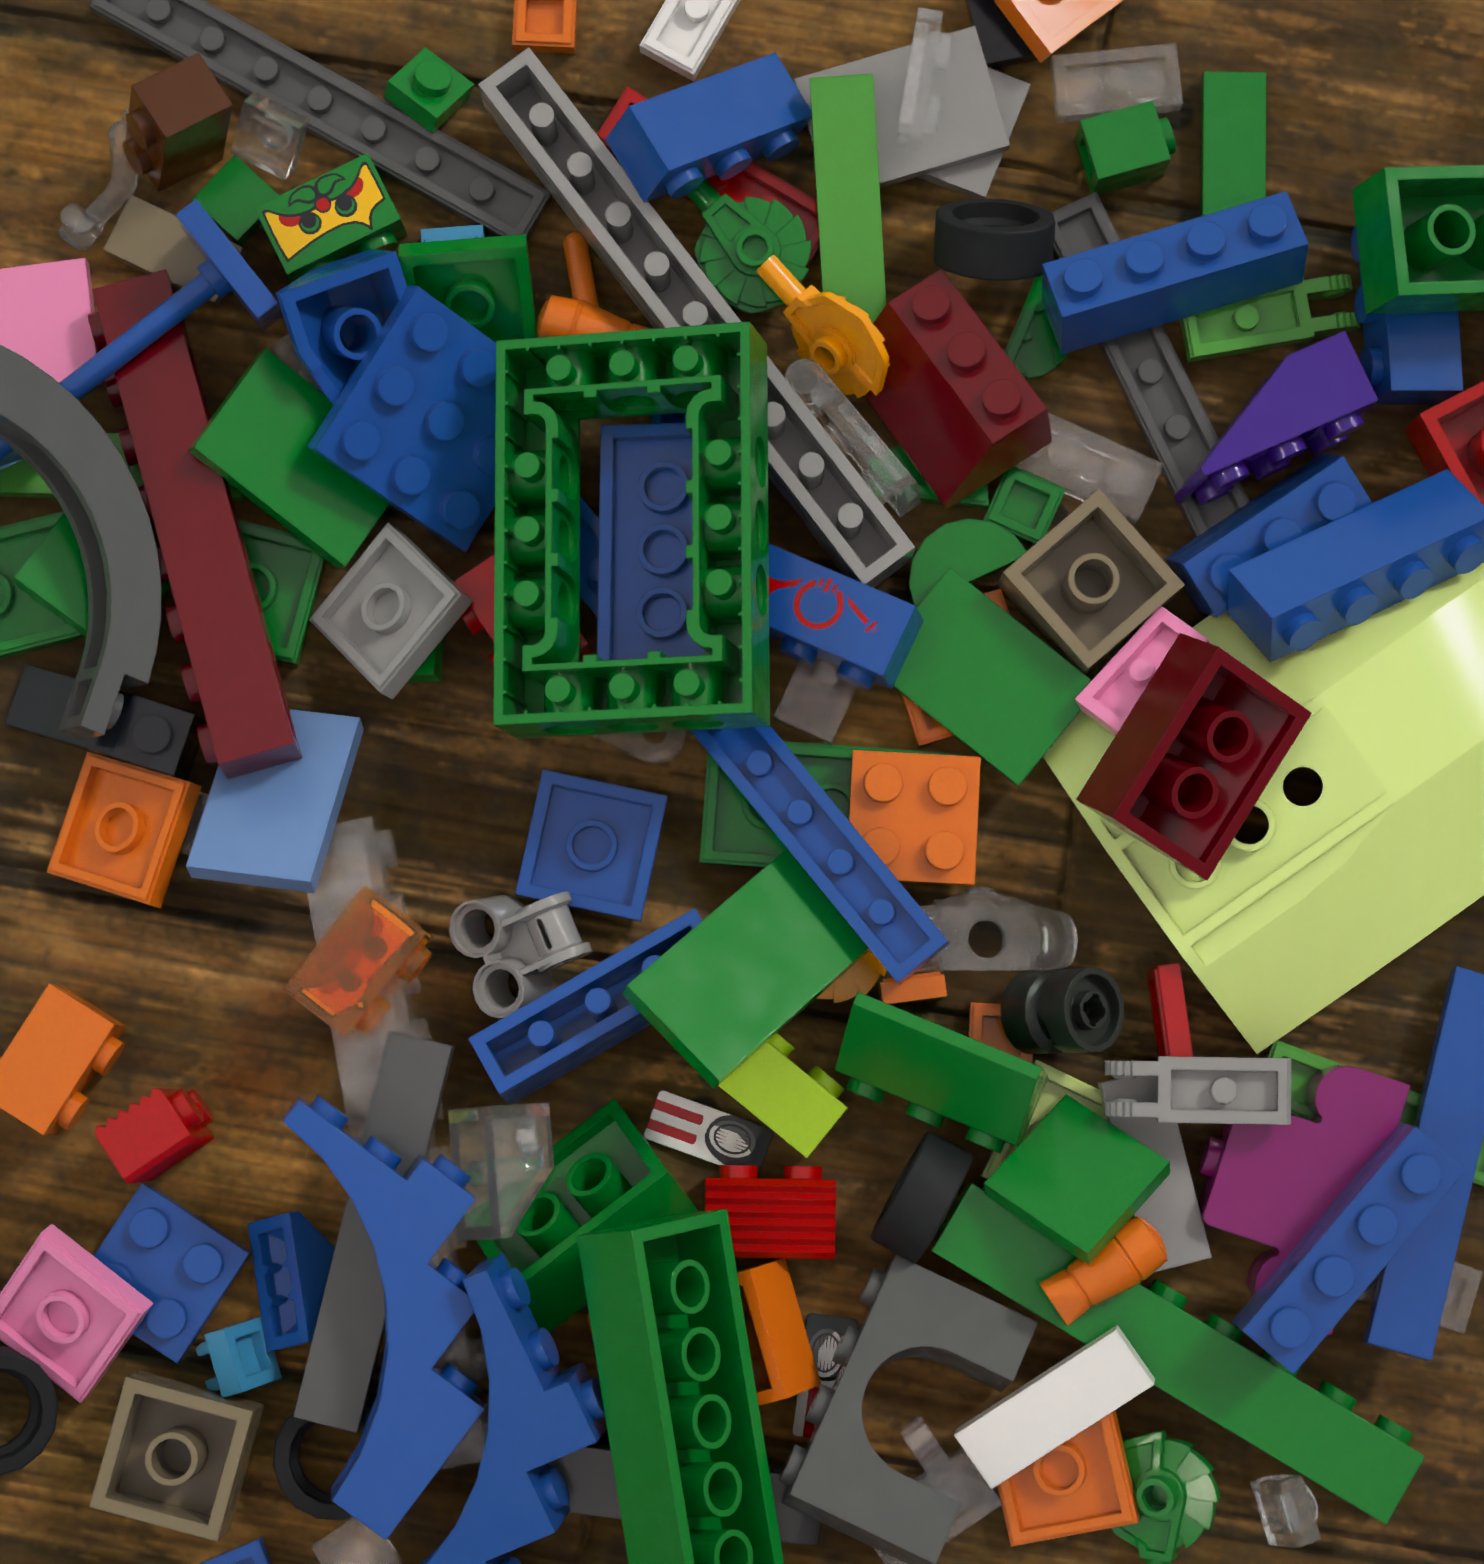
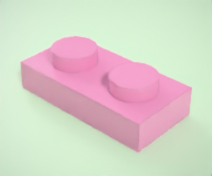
[1075,606,1210,736]

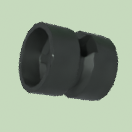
[1001,968,1124,1054]

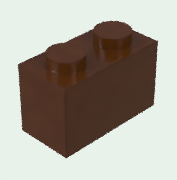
[122,53,233,192]

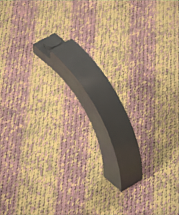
[0,345,161,740]

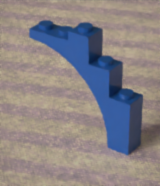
[282,1095,484,1541]
[419,1253,607,1564]

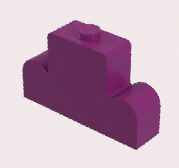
[1198,1065,1411,1335]

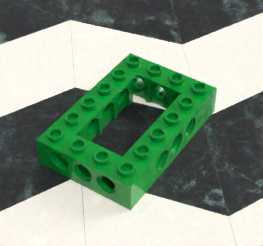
[493,321,770,739]

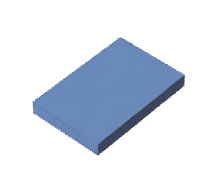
[186,709,364,893]

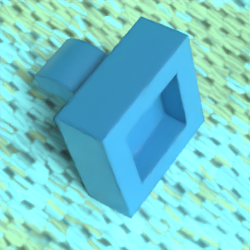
[196,1316,282,1398]

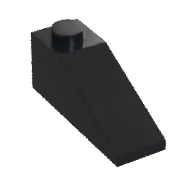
[5,664,207,781]

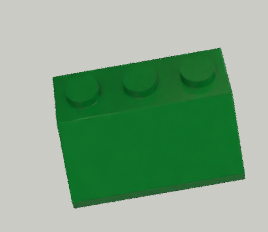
[835,992,1048,1154]
[462,1098,699,1333]

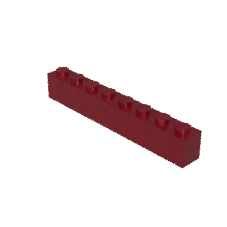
[88,269,303,779]

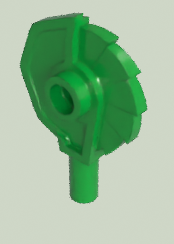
[687,179,811,315]
[1112,1430,1221,1564]

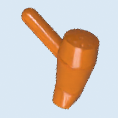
[536,232,651,338]
[1039,1216,1168,1326]

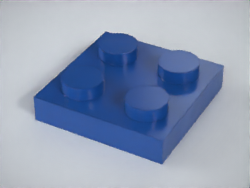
[515,769,668,922]
[94,1182,252,1363]

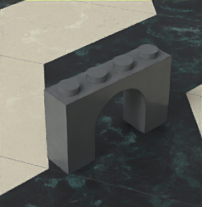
[778,1255,1038,1564]

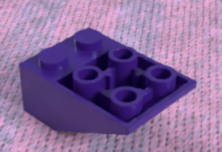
[1173,331,1378,505]

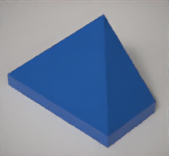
[248,1211,335,1352]

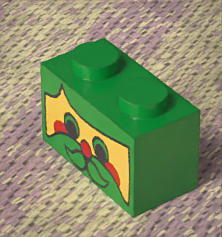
[254,153,407,283]

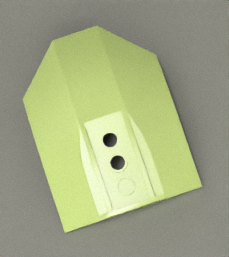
[1043,563,1484,1054]

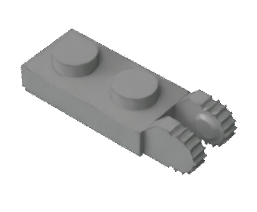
[1105,1056,1291,1125]

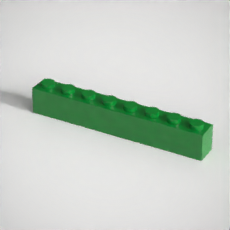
[928,1178,1425,1525]

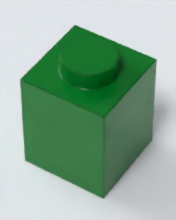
[1074,100,1176,195]

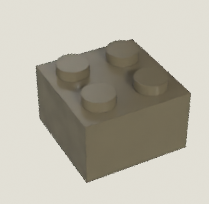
[997,489,1185,675]
[89,1371,265,1542]

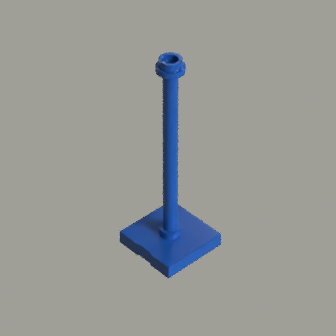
[0,199,283,461]

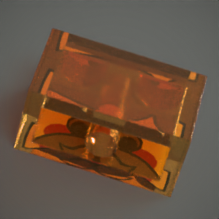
[283,884,433,1039]

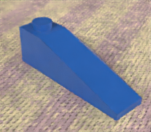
[276,249,408,405]

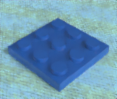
[307,285,496,552]

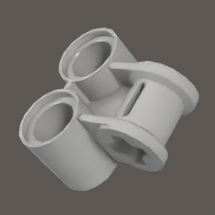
[449,891,593,1018]

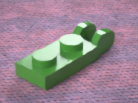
[1179,274,1360,363]

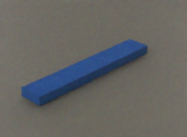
[1363,966,1484,1361]

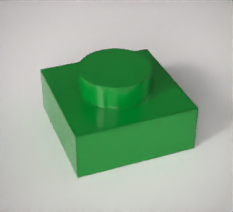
[383,47,474,134]

